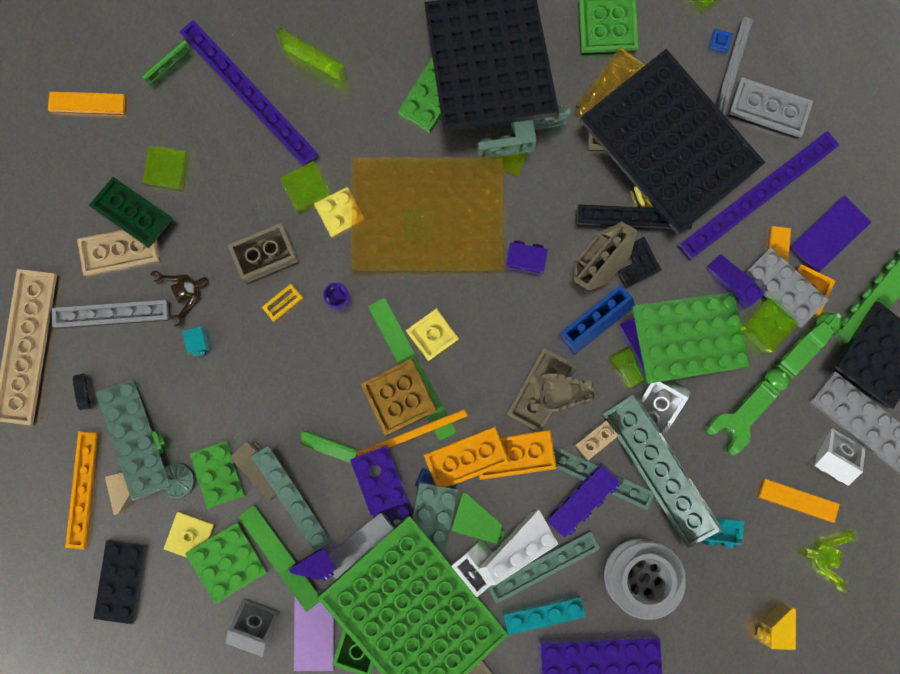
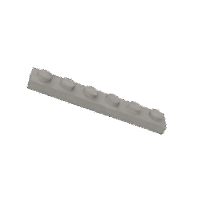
[52,300,169,328]

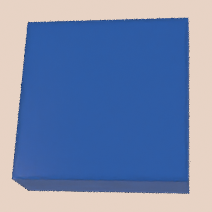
[709,29,733,53]

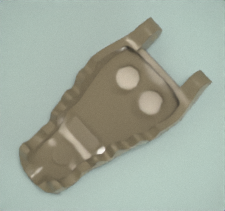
[529,374,595,412]

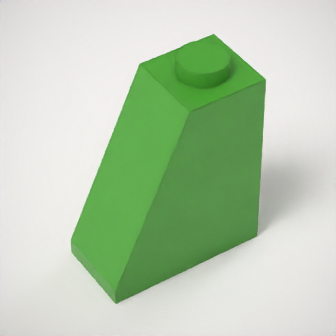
[451,492,505,544]

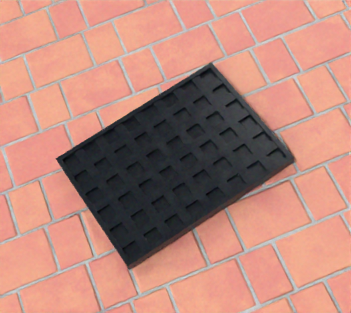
[424,0,559,132]

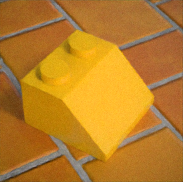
[757,603,796,650]

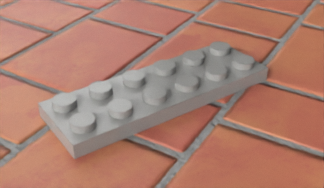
[810,371,900,474]

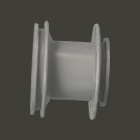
[604,538,687,620]

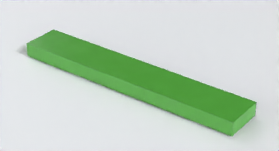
[238,505,320,612]

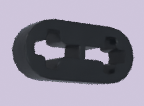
[73,373,92,411]

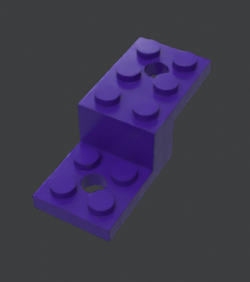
[350,445,413,524]

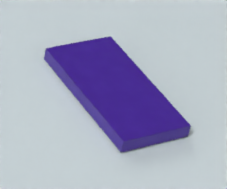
[790,195,871,273]

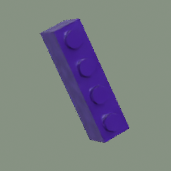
[547,462,620,538]

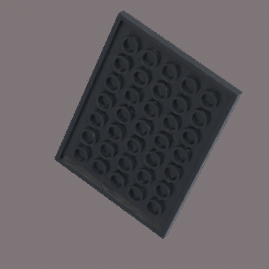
[579,49,766,235]

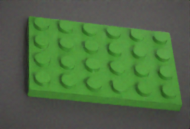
[632,292,750,384]

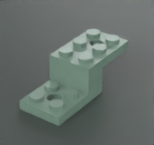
[477,105,571,160]

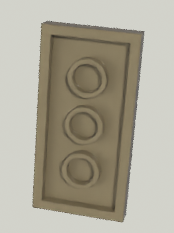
[507,348,577,432]

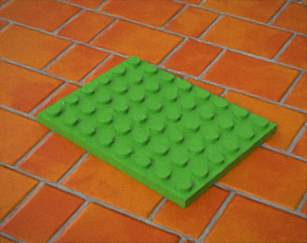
[317,516,509,674]

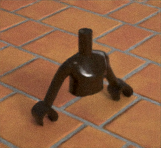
[150,271,209,327]

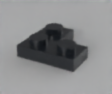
[618,237,662,288]

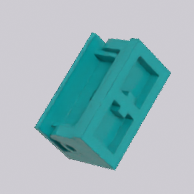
[703,517,745,548]

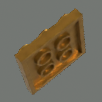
[361,358,438,436]

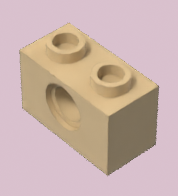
[574,421,618,460]

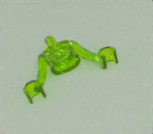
[804,530,859,593]

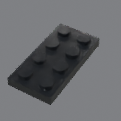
[93,540,147,624]

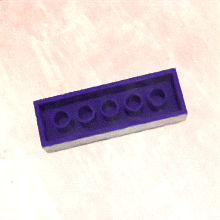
[539,634,662,674]

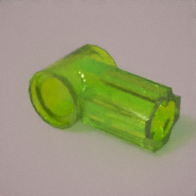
[610,347,644,388]

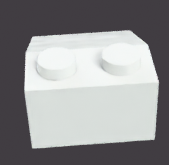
[640,380,690,437]

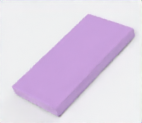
[294,590,334,671]

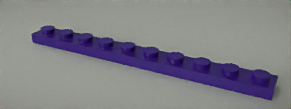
[180,20,318,167]
[679,131,839,259]

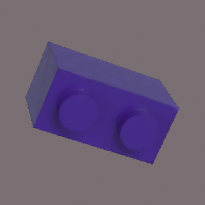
[505,241,548,274]

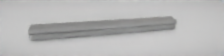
[716,17,753,115]

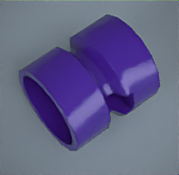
[323,283,351,311]

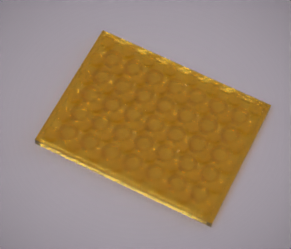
[351,158,504,271]

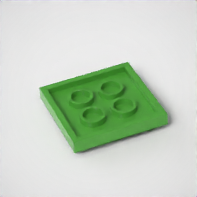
[579,0,638,53]
[185,522,267,604]

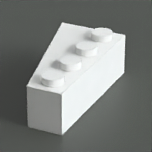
[478,510,558,586]

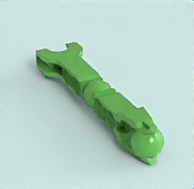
[706,311,842,455]

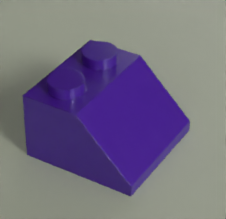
[288,548,336,581]

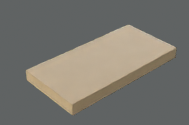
[77,230,160,277]

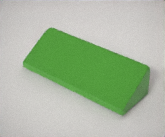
[141,39,191,85]
[300,431,359,463]

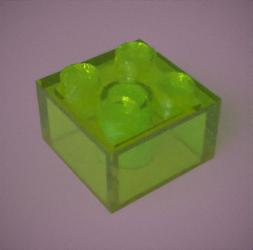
[740,298,798,354]

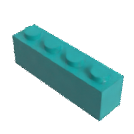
[503,594,585,635]

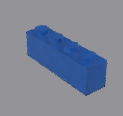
[561,284,635,354]

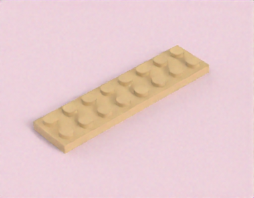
[0,269,57,425]

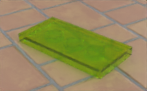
[276,27,348,83]

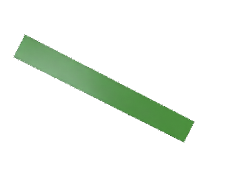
[368,298,457,441]

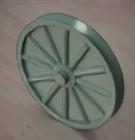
[161,463,194,498]

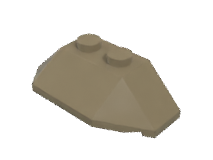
[574,222,637,290]

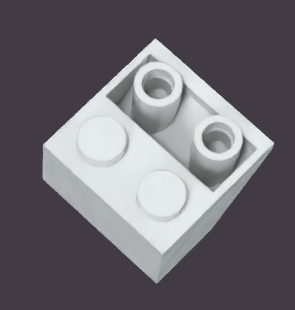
[451,539,493,597]

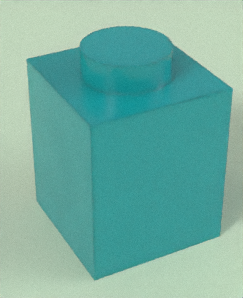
[182,327,210,357]

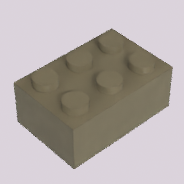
[228,223,299,283]

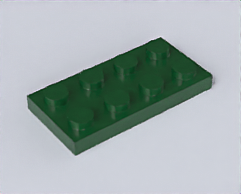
[89,177,173,248]

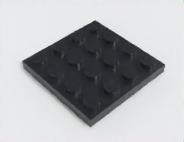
[834,302,900,409]

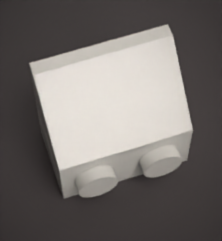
[814,428,866,486]

